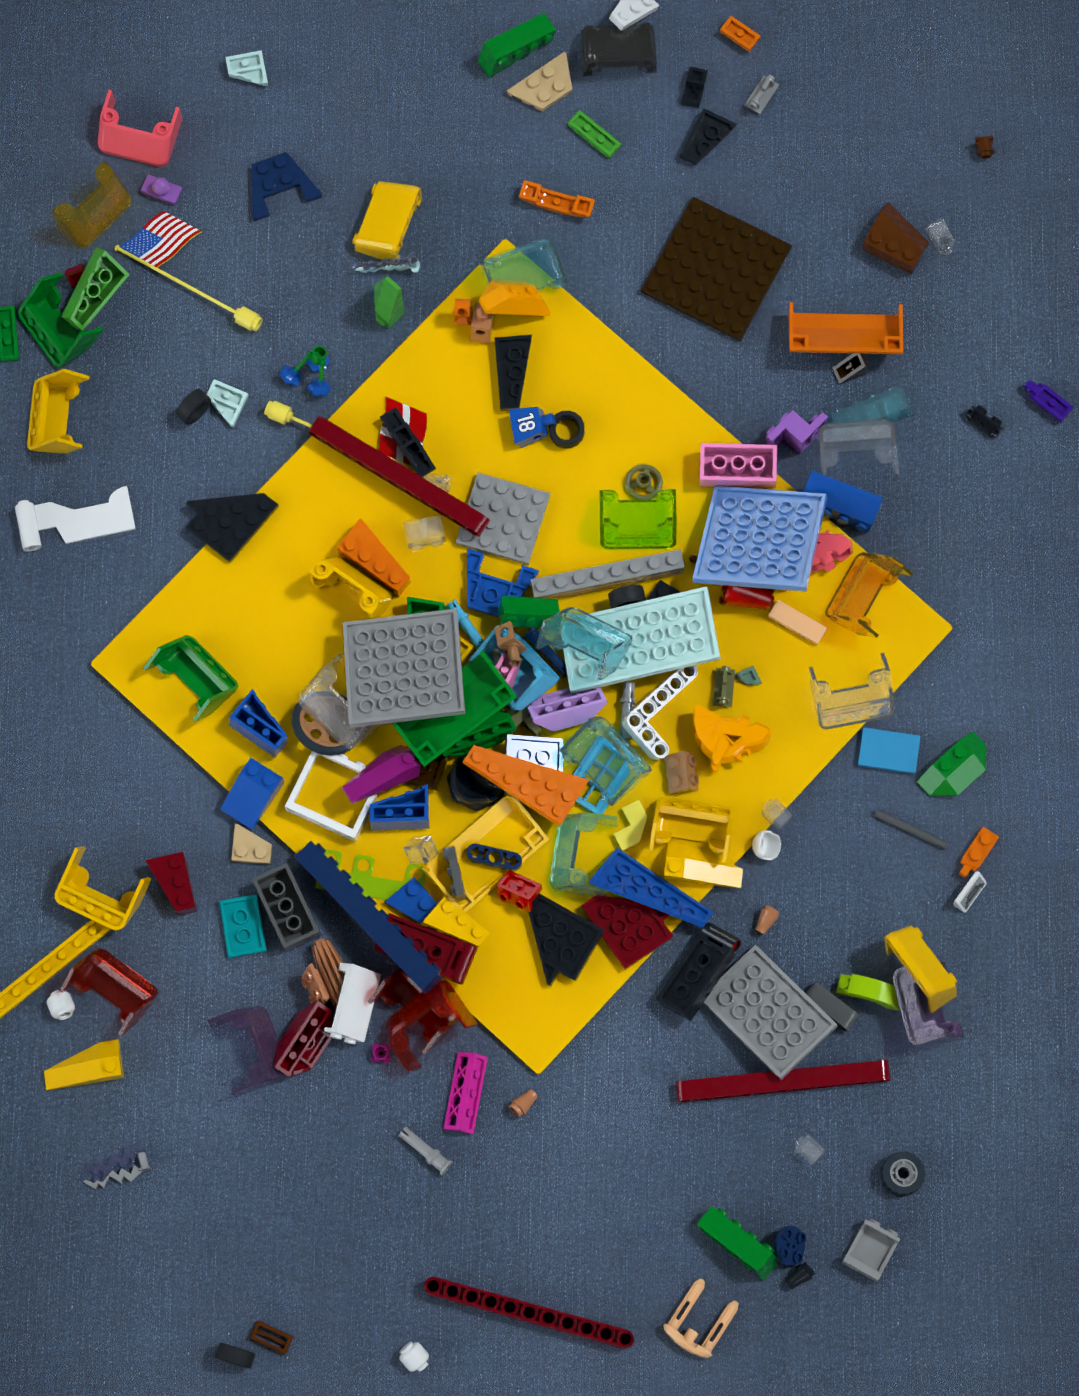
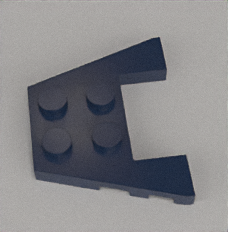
[251,152,322,222]

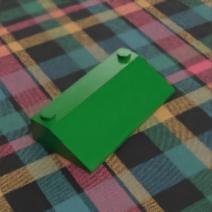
[392,650,517,767]

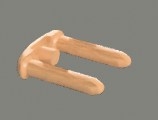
[663,1279,739,1358]

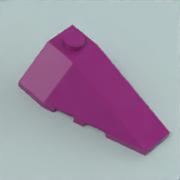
[342,745,422,804]

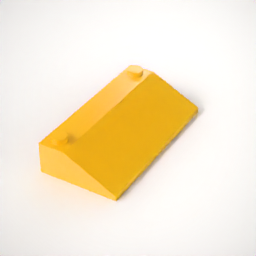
[421,793,549,913]

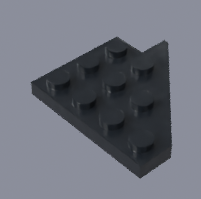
[186,493,279,563]

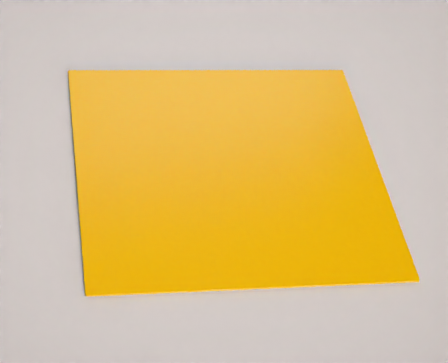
[91,239,952,1074]

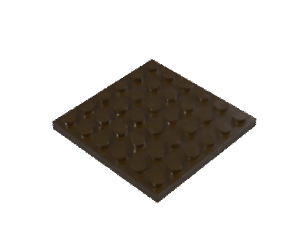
[641,197,792,342]

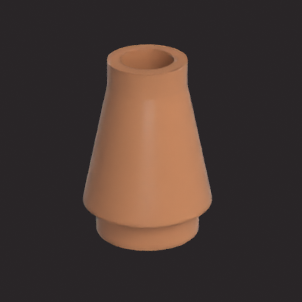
[755,904,780,935]
[509,1089,538,1118]

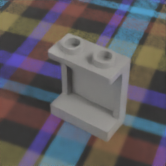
[842,1219,900,1282]

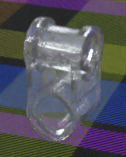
[925,218,954,256]

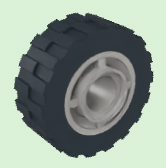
[880,1151,925,1197]

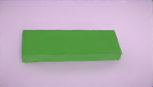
[568,110,622,159]

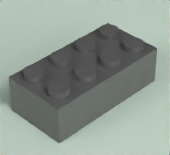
[252,863,321,952]

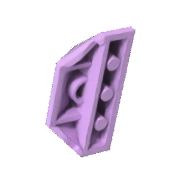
[527,688,607,731]

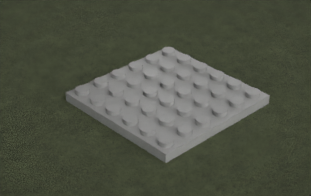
[343,608,466,728]

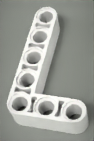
[622,665,698,760]

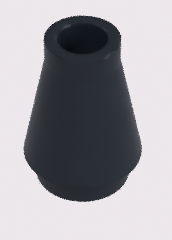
[785,1261,815,1290]

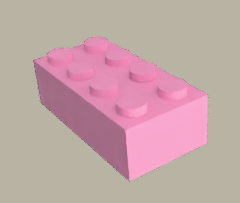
[700,443,777,488]

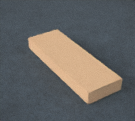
[768,600,827,645]

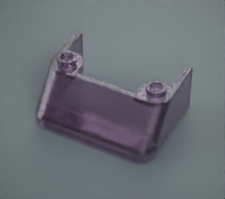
[208,1006,287,1097]

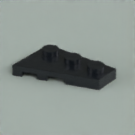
[679,108,737,165]

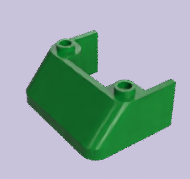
[18,272,104,367]
[143,635,239,722]

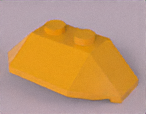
[478,280,550,316]

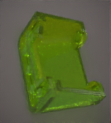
[600,489,677,549]

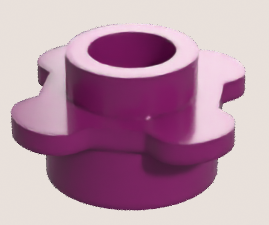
[371,1043,391,1063]

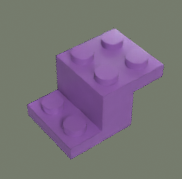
[765,410,828,454]

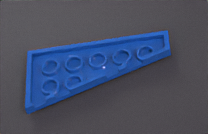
[589,848,714,928]

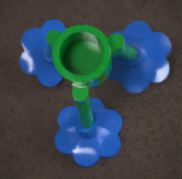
[280,346,331,396]

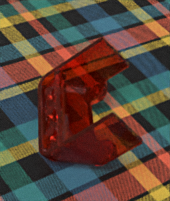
[59,949,158,1036]
[368,968,465,1054]
[387,980,478,1072]

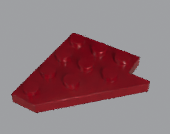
[581,895,674,970]

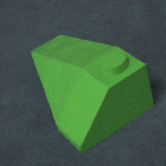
[374,276,405,329]

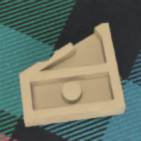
[231,824,272,865]

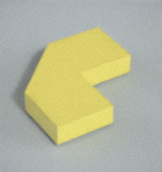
[613,800,648,851]

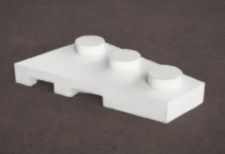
[609,0,659,31]

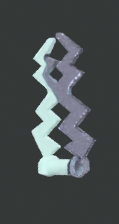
[353,252,420,273]

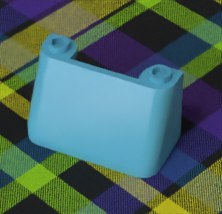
[469,625,560,711]

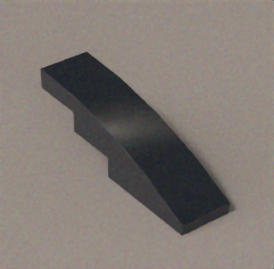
[380,407,436,477]

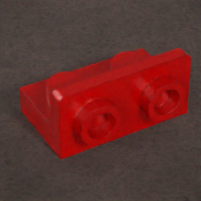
[496,870,542,912]

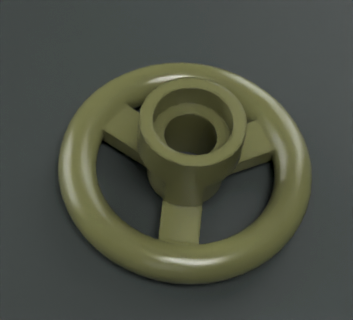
[625,464,663,501]

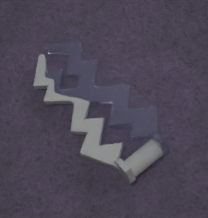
[81,1146,150,1189]

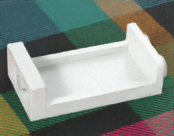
[324,963,381,1045]

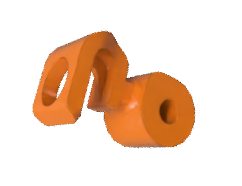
[454,299,472,325]

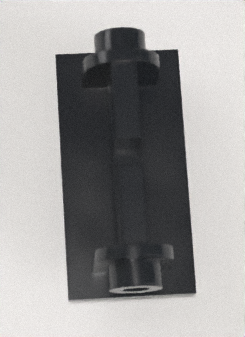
[965,405,1004,438]

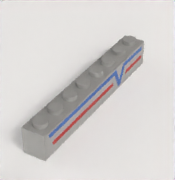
[531,549,685,599]

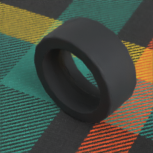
[176,389,211,425]
[549,411,585,448]
[608,585,646,609]
[215,1343,255,1369]

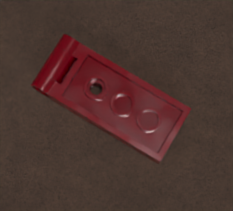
[374,913,478,985]

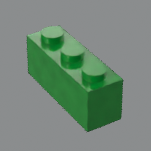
[498,596,560,629]

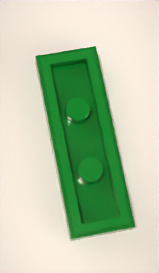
[0,305,20,362]

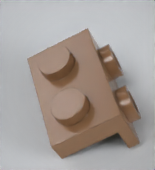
[664,751,699,794]

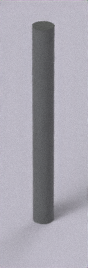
[875,809,948,849]

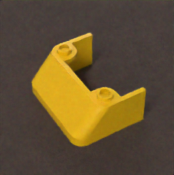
[27,369,90,454]
[649,797,734,862]
[55,846,152,930]
[884,926,957,1013]

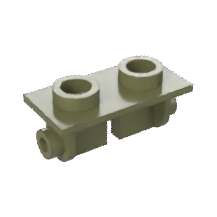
[713,666,735,707]

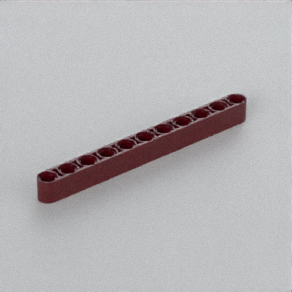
[308,416,490,537]
[675,1060,891,1102]
[424,1277,634,1349]

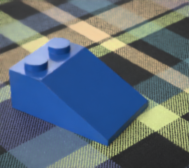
[220,758,285,830]

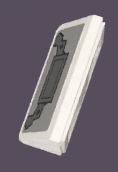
[953,871,987,913]

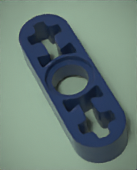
[467,843,522,871]

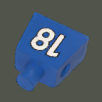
[509,407,556,448]

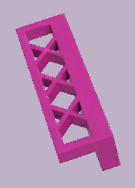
[443,1052,488,1134]

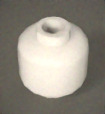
[47,990,75,1020]
[400,1342,429,1372]

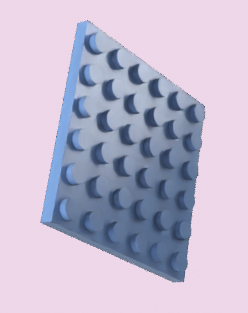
[692,486,827,592]

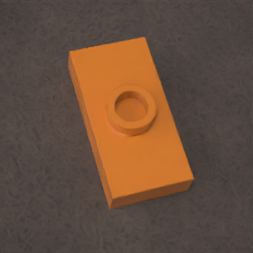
[720,16,761,53]

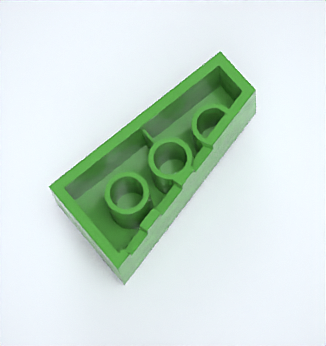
[62,248,130,331]

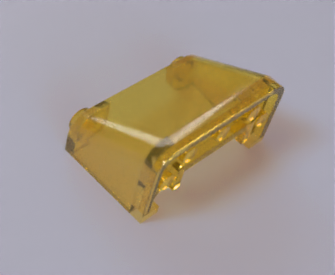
[51,161,132,248]

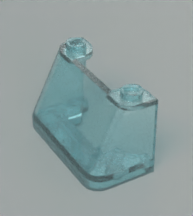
[479,236,567,290]
[559,716,652,806]

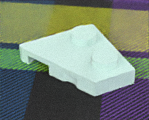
[225,50,268,86]
[207,379,249,427]

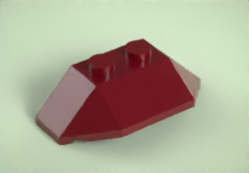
[273,1000,333,1077]

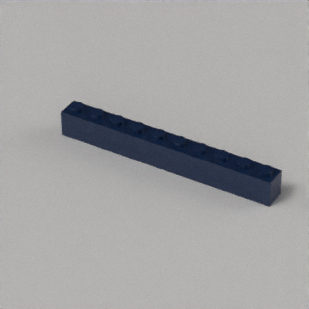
[294,841,443,994]

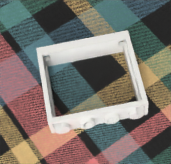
[285,751,380,842]

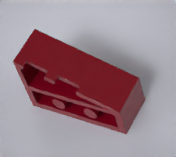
[145,851,197,916]

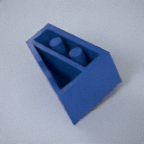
[229,689,287,758]

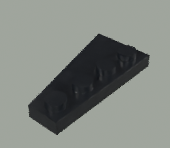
[494,334,532,411]

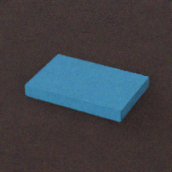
[858,727,920,774]

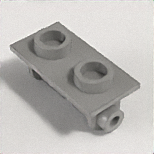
[744,75,779,114]

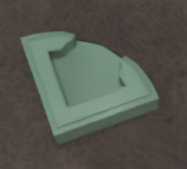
[736,666,762,686]

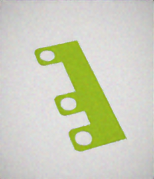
[315,849,426,900]

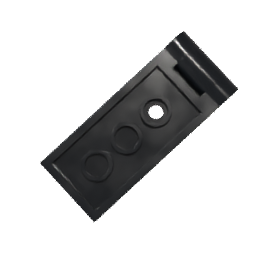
[656,922,742,1022]

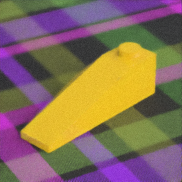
[44,1039,124,1091]

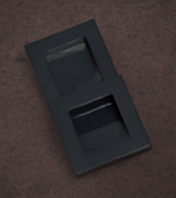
[681,66,708,108]

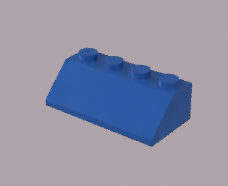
[803,470,883,533]

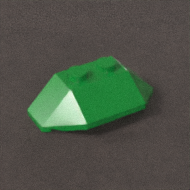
[443,711,516,757]
[917,731,986,796]

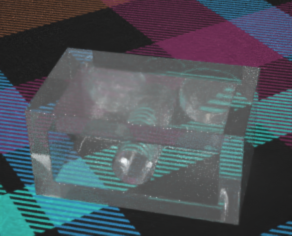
[403,515,446,550]

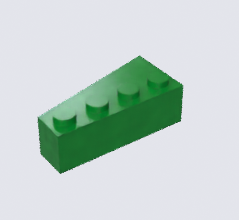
[478,13,556,78]
[697,1206,778,1281]

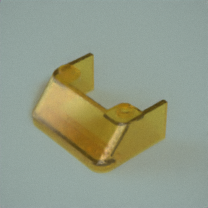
[825,552,913,638]

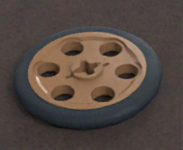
[292,691,363,756]

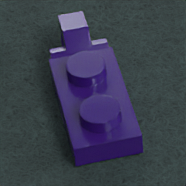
[1023,379,1074,423]

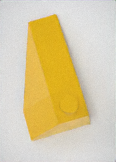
[664,842,743,889]

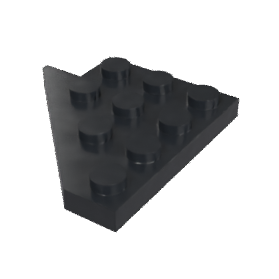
[529,893,605,986]

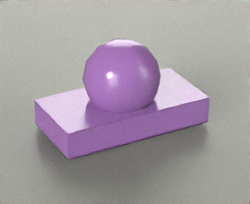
[141,174,183,205]

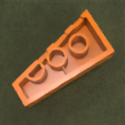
[337,518,411,597]

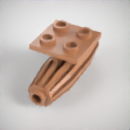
[301,938,345,1009]

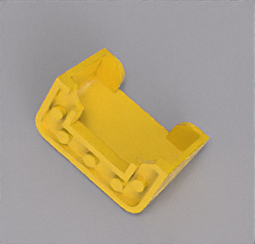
[352,181,422,264]
[309,556,392,619]

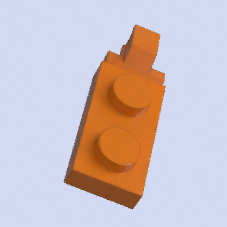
[959,827,999,878]

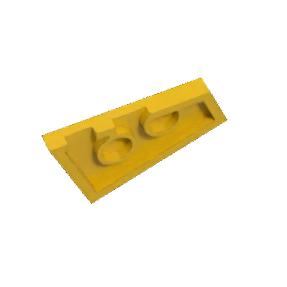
[421,896,489,948]

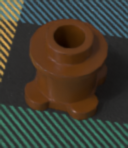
[975,136,995,159]

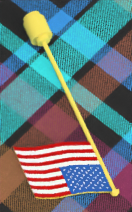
[114,211,263,332]

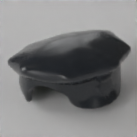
[447,753,504,811]

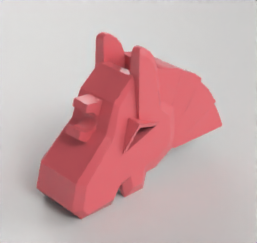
[785,528,853,591]

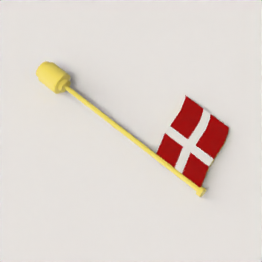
[264,396,427,471]

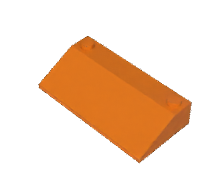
[788,302,903,354]

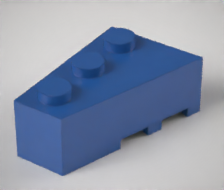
[370,784,430,831]

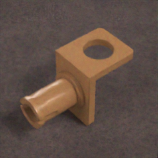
[495,621,527,667]

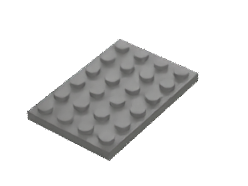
[704,945,838,1080]

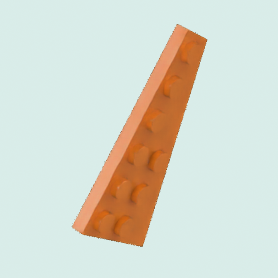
[462,745,589,827]

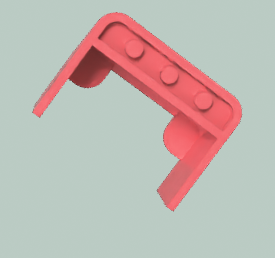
[98,90,183,167]

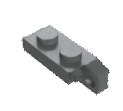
[443,846,466,901]

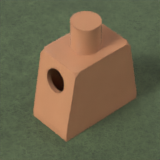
[471,303,495,344]

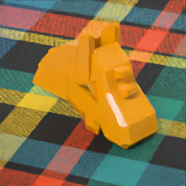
[692,704,771,773]

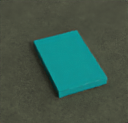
[219,894,267,959]

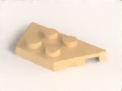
[507,51,572,112]

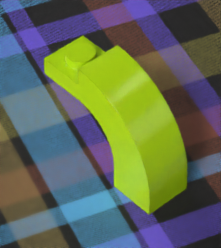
[836,974,909,1011]

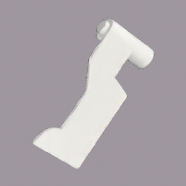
[15,486,136,552]

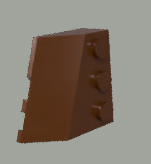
[862,202,929,274]

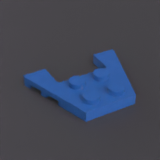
[467,549,539,618]

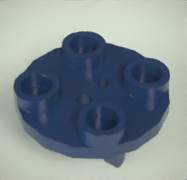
[774,1226,807,1265]

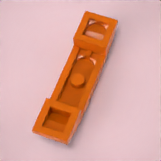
[519,180,595,218]

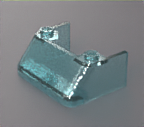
[536,607,633,680]
[550,812,618,896]

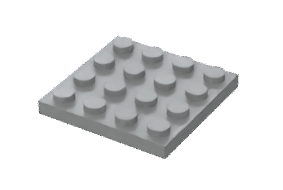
[456,473,550,565]

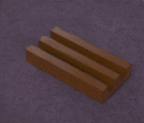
[249,1320,294,1355]

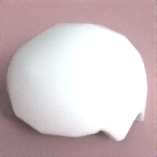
[752,830,781,860]

